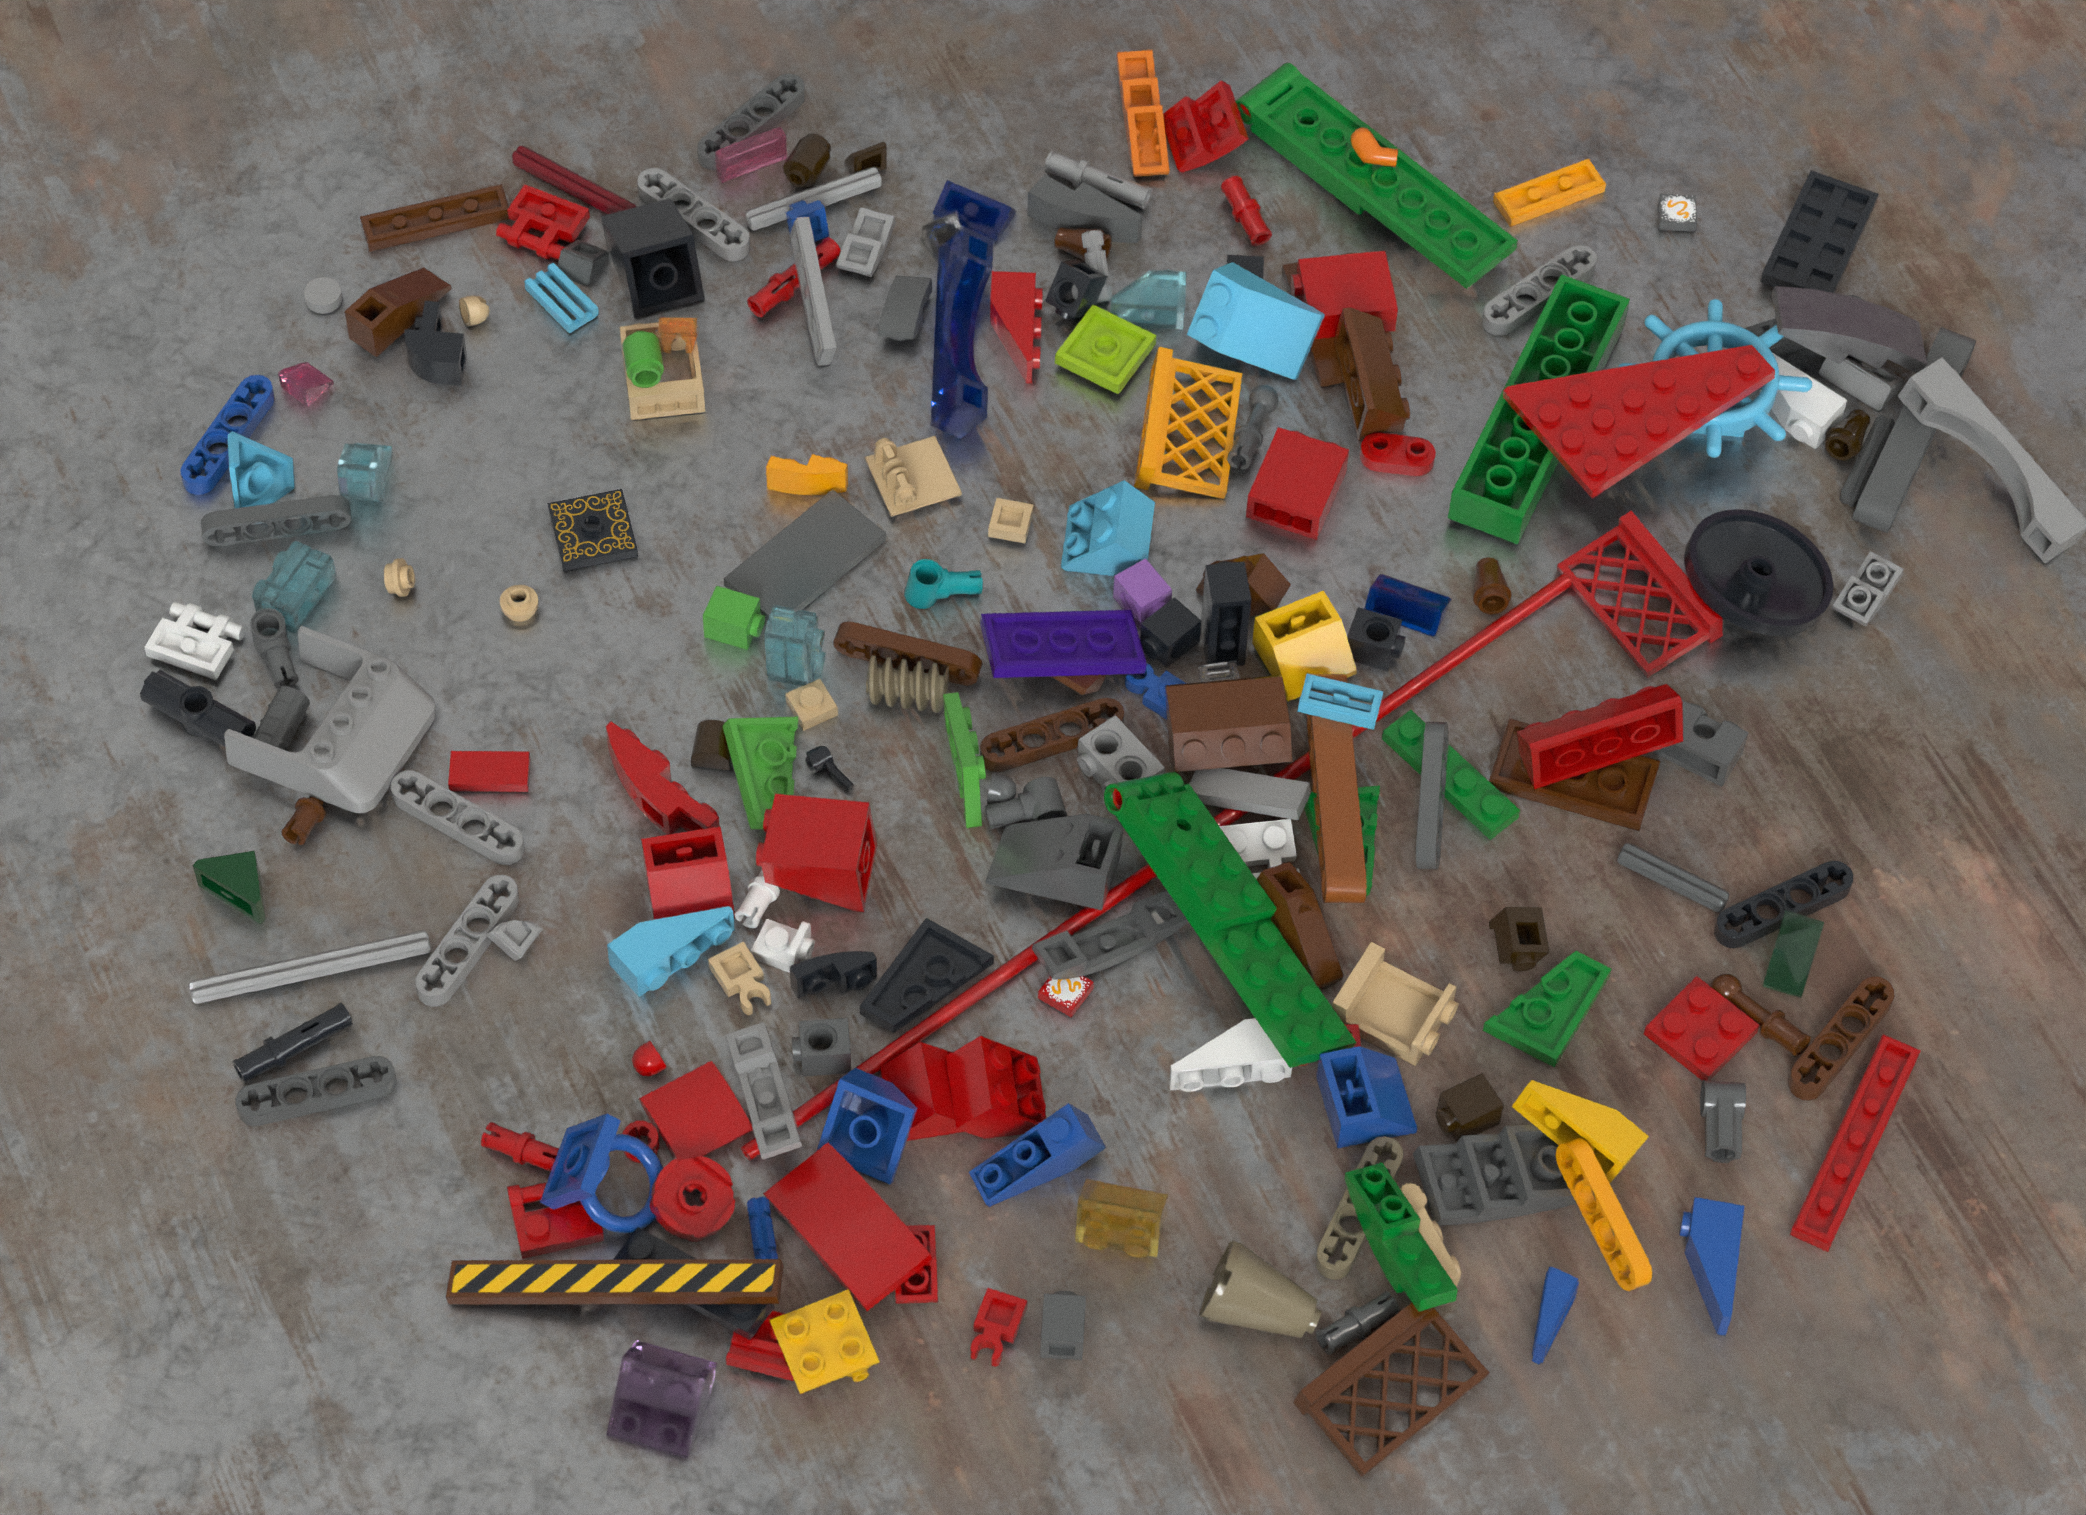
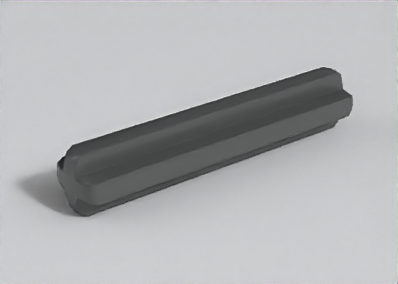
[1839,415,1895,507]
[1617,843,1730,912]

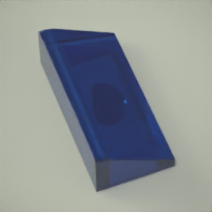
[932,180,1016,241]
[1364,574,1451,636]

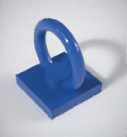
[540,1113,663,1233]

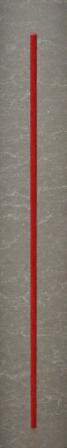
[741,574,1572,1161]

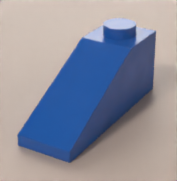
[1679,1197,1744,1336]

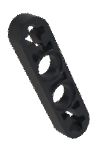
[1714,861,1853,948]

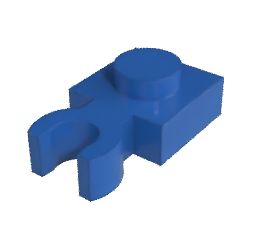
[1125,663,1186,720]

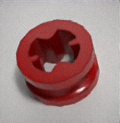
[622,1121,659,1163]

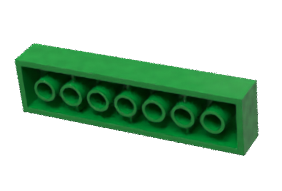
[1448,274,1630,544]

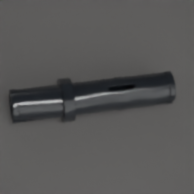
[232,1003,353,1084]

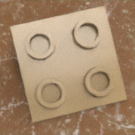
[865,436,962,517]

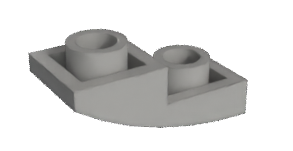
[1832,551,1904,627]

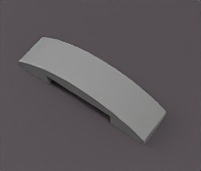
[726,1022,802,1160]

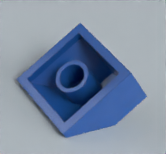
[816,1068,917,1185]

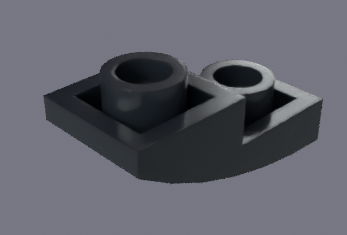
[790,951,877,999]

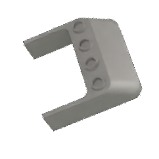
[224,626,435,813]

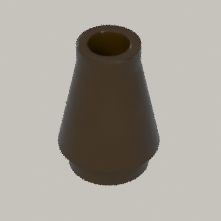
[1825,409,1870,461]

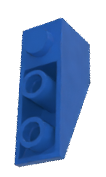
[969,1103,1106,1207]

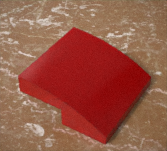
[1163,80,1249,173]
[639,1061,753,1160]

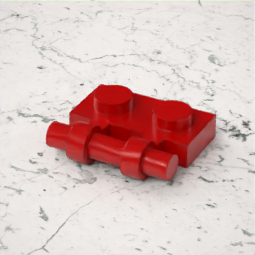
[496,184,590,260]

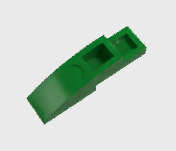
[1344,1162,1458,1312]

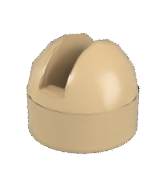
[459,295,490,327]

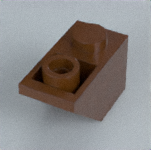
[1196,553,1291,616]

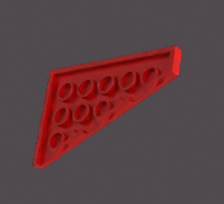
[1503,345,1775,499]

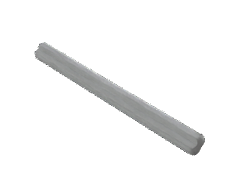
[189,930,431,1004]

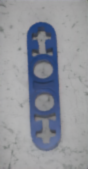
[180,375,275,495]

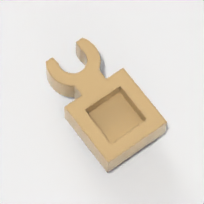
[708,941,771,1016]

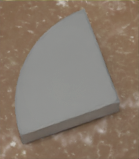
[485,920,543,961]

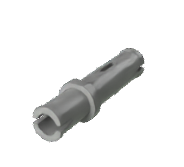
[1044,150,1152,210]

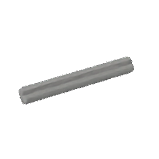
[745,167,882,231]

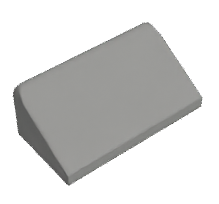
[1819,354,1905,411]

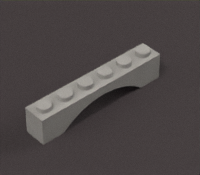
[1898,357,2086,564]

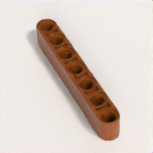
[1305,674,1367,903]

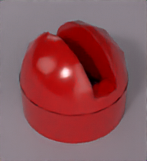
[632,1040,667,1077]

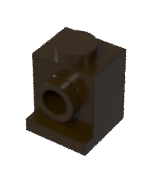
[1489,907,1550,971]

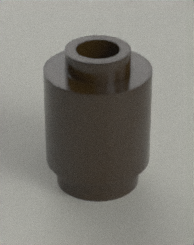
[783,133,831,187]

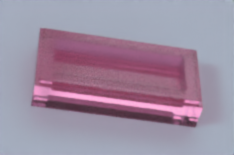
[715,127,787,183]

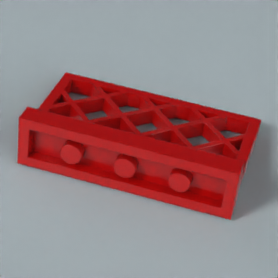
[1557,511,1723,678]

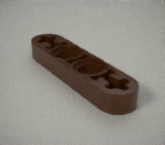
[833,621,983,686]
[980,698,1125,772]
[1788,976,1895,1101]

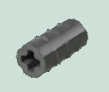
[252,686,310,751]

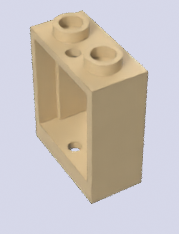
[619,318,705,420]

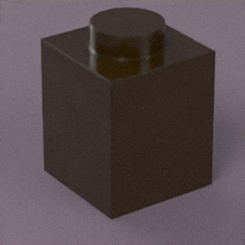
[1435,1073,1504,1143]

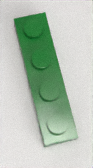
[1382,710,1520,840]

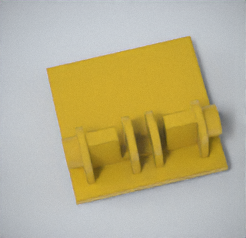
[769,1289,880,1394]

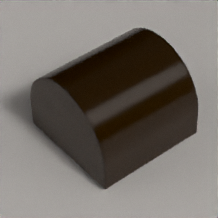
[690,720,732,771]

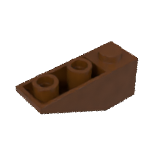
[344,267,452,357]
[1257,862,1344,988]

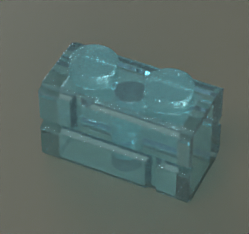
[252,540,337,634]
[764,605,826,686]

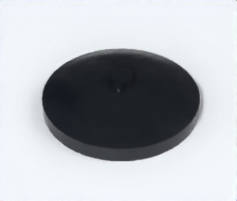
[1684,509,1834,636]

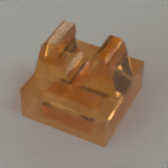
[659,318,699,354]

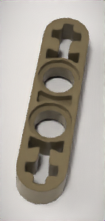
[1315,1136,1404,1280]

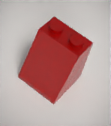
[756,794,877,912]

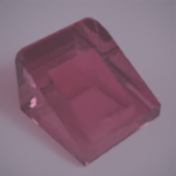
[278,362,334,407]

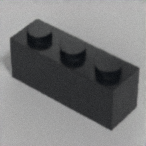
[1201,561,1251,669]

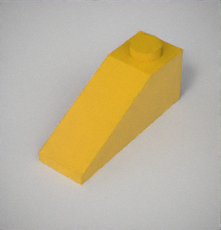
[1512,1080,1649,1183]

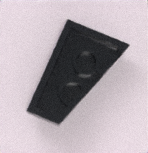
[860,918,994,1033]

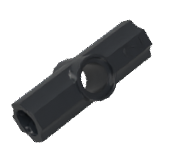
[140,670,256,747]

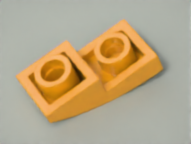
[766,454,848,495]

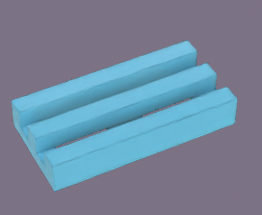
[524,263,599,334]
[1297,673,1384,730]

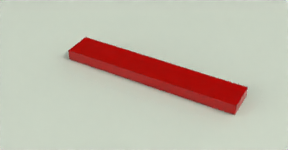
[1790,1034,1921,1252]

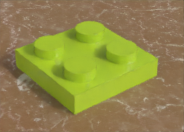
[1055,304,1157,395]

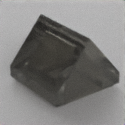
[920,212,968,260]

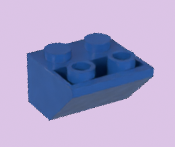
[1316,1046,1417,1149]

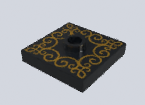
[548,489,638,572]

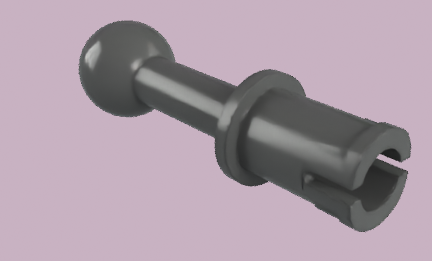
[1227,385,1279,469]

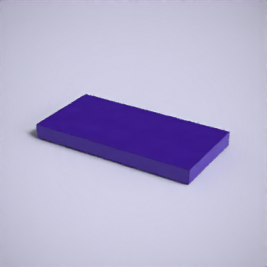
[980,610,1147,678]

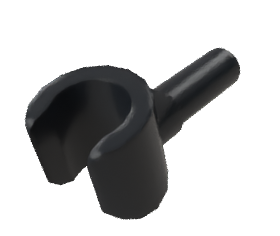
[805,746,854,791]

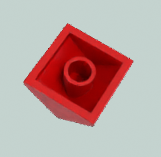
[880,1042,964,1141]

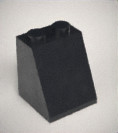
[601,198,705,318]

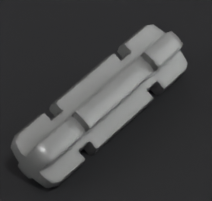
[1082,230,1112,303]

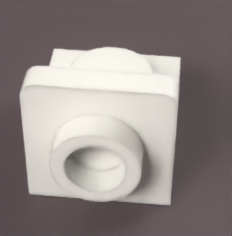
[751,919,815,973]

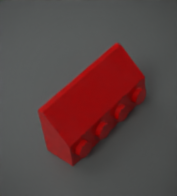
[1517,684,1683,789]

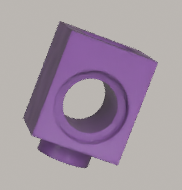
[1113,558,1172,629]

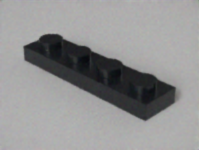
[613,1227,775,1340]

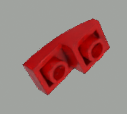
[895,1225,938,1304]

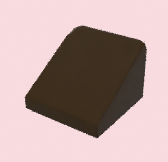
[844,141,887,174]

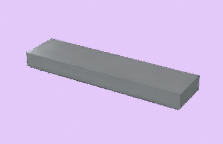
[789,217,837,366]

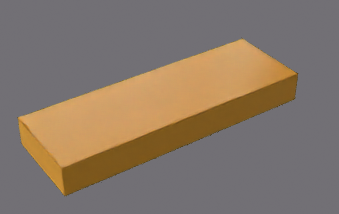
[1493,158,1606,227]

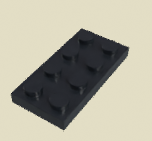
[1760,170,1879,293]

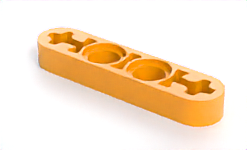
[1556,1138,1652,1291]

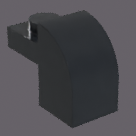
[404,301,467,386]

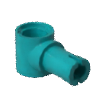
[904,559,983,609]

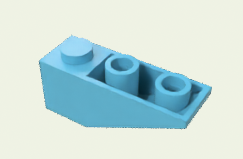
[607,906,735,997]

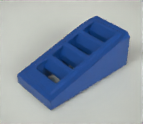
[1532,1267,1579,1365]

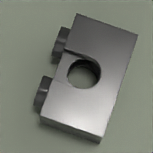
[1652,700,1749,787]

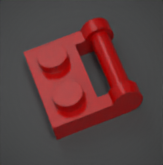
[507,1182,604,1259]

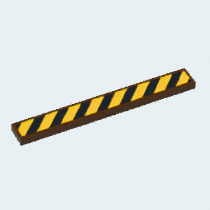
[446,1259,784,1305]

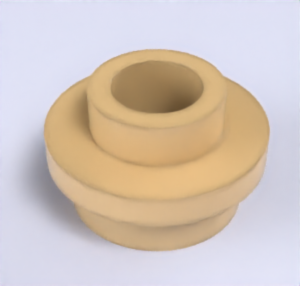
[384,558,415,597]
[500,585,539,622]

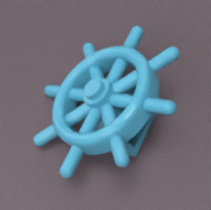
[1618,299,1812,458]

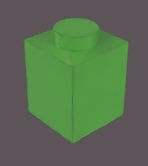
[703,586,765,650]

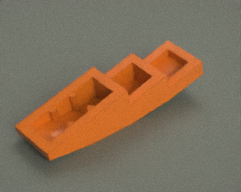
[1116,50,1170,177]

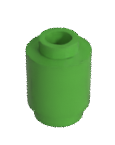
[622,331,664,388]

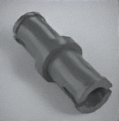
[1316,1291,1400,1355]

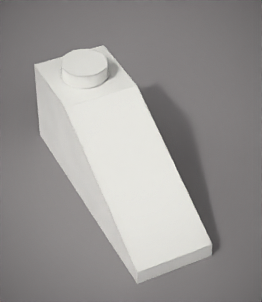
[1759,353,1847,450]

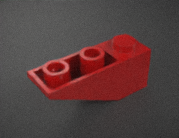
[990,271,1043,383]

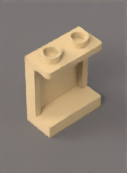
[1332,942,1459,1066]

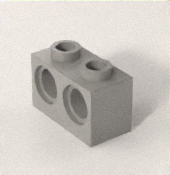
[1077,715,1165,793]

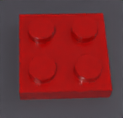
[1644,976,1760,1081]

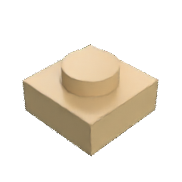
[988,498,1034,543]
[785,679,838,731]

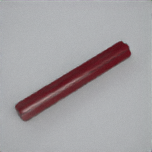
[512,145,636,214]

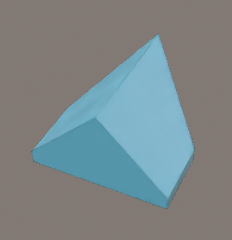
[228,431,294,508]

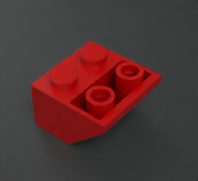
[641,826,735,920]
[946,1036,1047,1139]

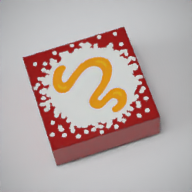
[1038,976,1094,1018]

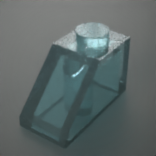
[1111,270,1187,330]

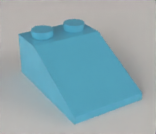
[1187,262,1325,380]

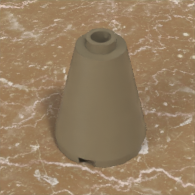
[1199,1240,1322,1338]

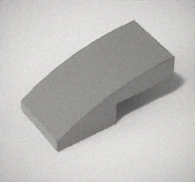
[836,207,896,277]

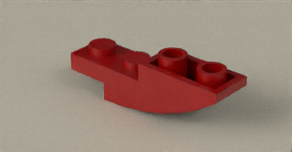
[606,721,720,835]

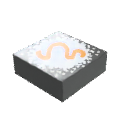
[1658,194,1697,232]

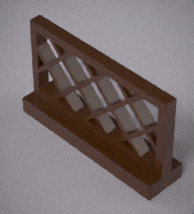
[1293,1303,1490,1477]

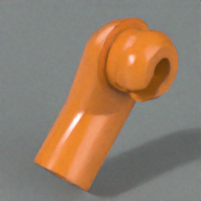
[1351,128,1398,167]

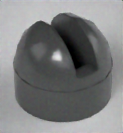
[987,772,1016,804]

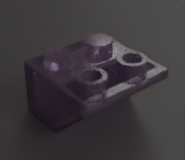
[606,1340,717,1458]

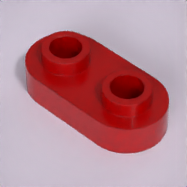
[1360,432,1436,476]

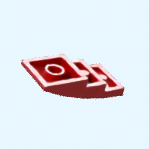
[763,1142,933,1311]

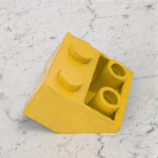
[1252,590,1357,702]

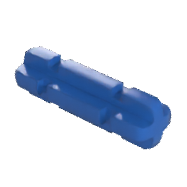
[747,1197,778,1259]

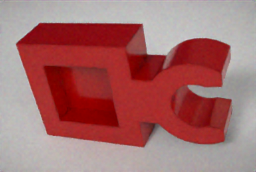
[970,1288,1027,1367]

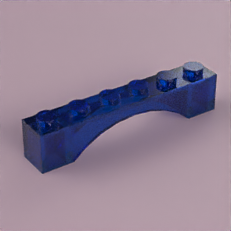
[931,226,993,439]

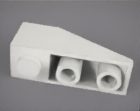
[1169,1018,1292,1092]

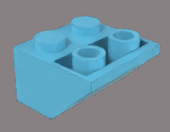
[1061,480,1155,576]

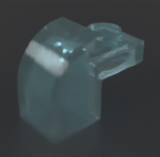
[337,443,393,502]

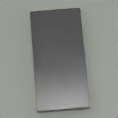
[724,489,886,630]

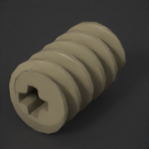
[866,655,949,713]

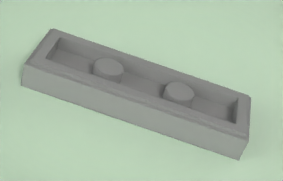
[1190,768,1311,820]

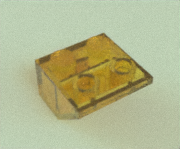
[1075,1179,1168,1258]

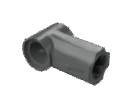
[1700,1080,1746,1163]

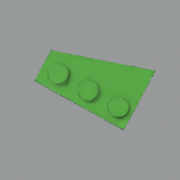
[943,692,986,828]
[722,717,798,830]

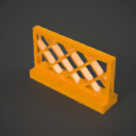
[1134,347,1242,499]

